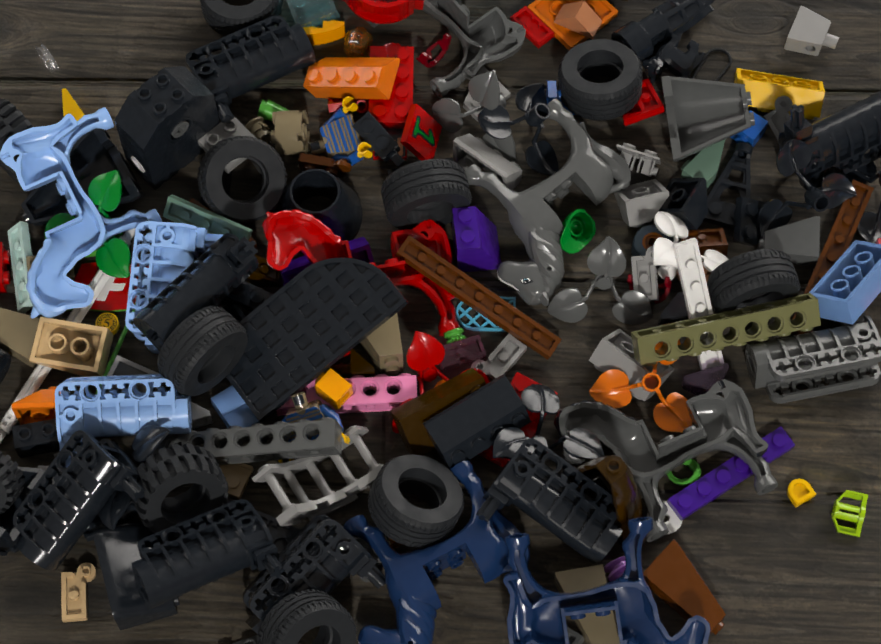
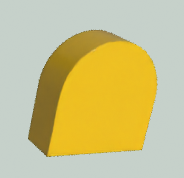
[787,478,816,508]

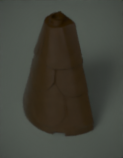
[565,455,643,545]

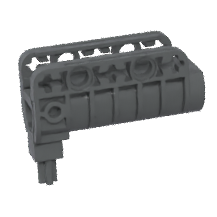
[745,312,881,404]

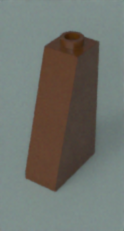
[643,539,726,636]

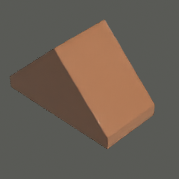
[554,1,602,39]

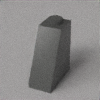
[757,216,820,267]

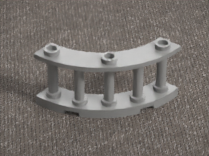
[252,425,384,526]

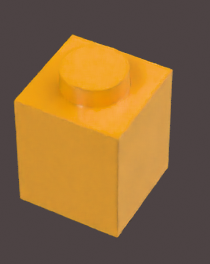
[315,368,353,411]

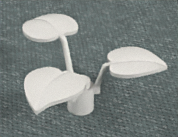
[652,211,729,281]

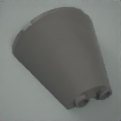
[661,76,755,162]

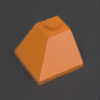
[12,386,57,425]

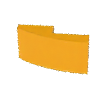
[303,20,345,46]

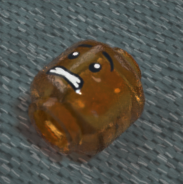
[343,27,373,57]

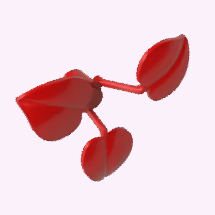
[392,331,491,433]

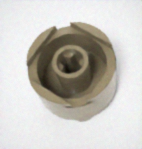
[271,110,310,155]

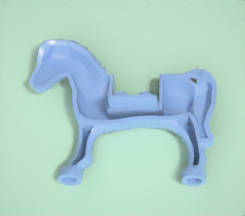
[0,107,162,319]

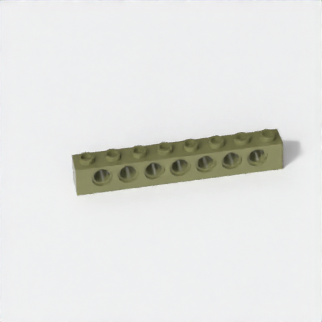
[631,293,821,366]

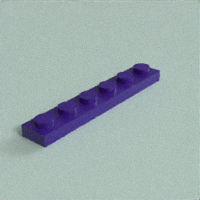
[667,426,795,521]

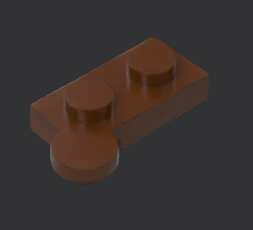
[298,153,352,177]

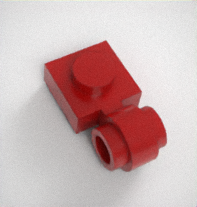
[328,98,369,113]

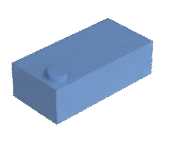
[809,240,881,325]

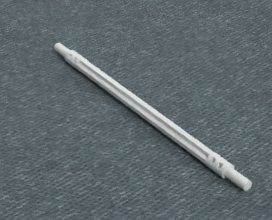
[0,228,136,444]

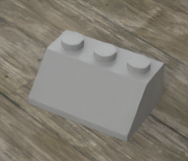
[453,133,522,190]
[589,328,674,402]

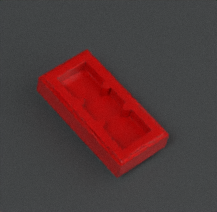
[510,5,555,49]

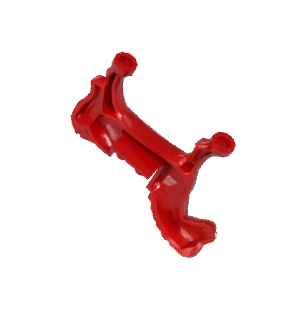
[262,209,460,357]

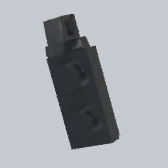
[352,111,404,168]

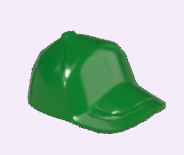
[560,209,596,254]

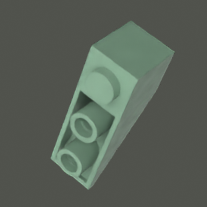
[681,140,725,189]

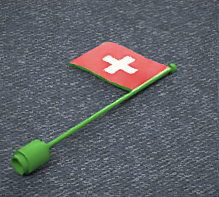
[66,262,149,394]

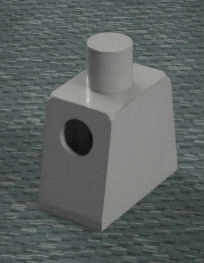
[784,6,839,56]

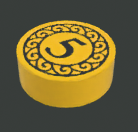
[95,312,120,335]

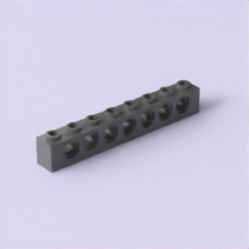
[152,417,342,465]

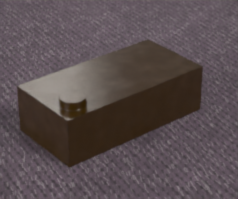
[390,368,486,456]

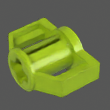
[831,490,868,537]

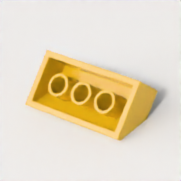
[734,68,825,119]

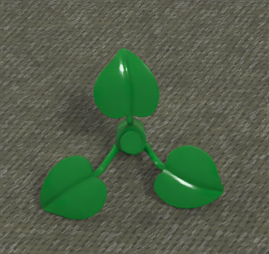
[44,170,130,278]

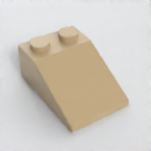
[29,317,114,377]

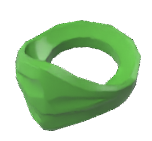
[667,459,701,486]

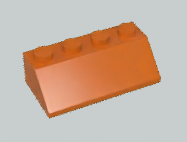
[303,57,400,99]

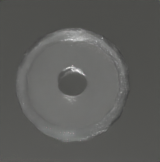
[35,43,59,74]

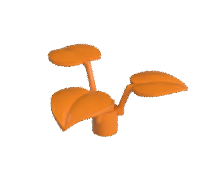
[589,323,692,433]

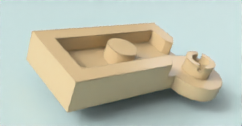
[61,562,97,623]

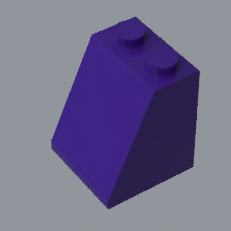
[452,206,501,273]

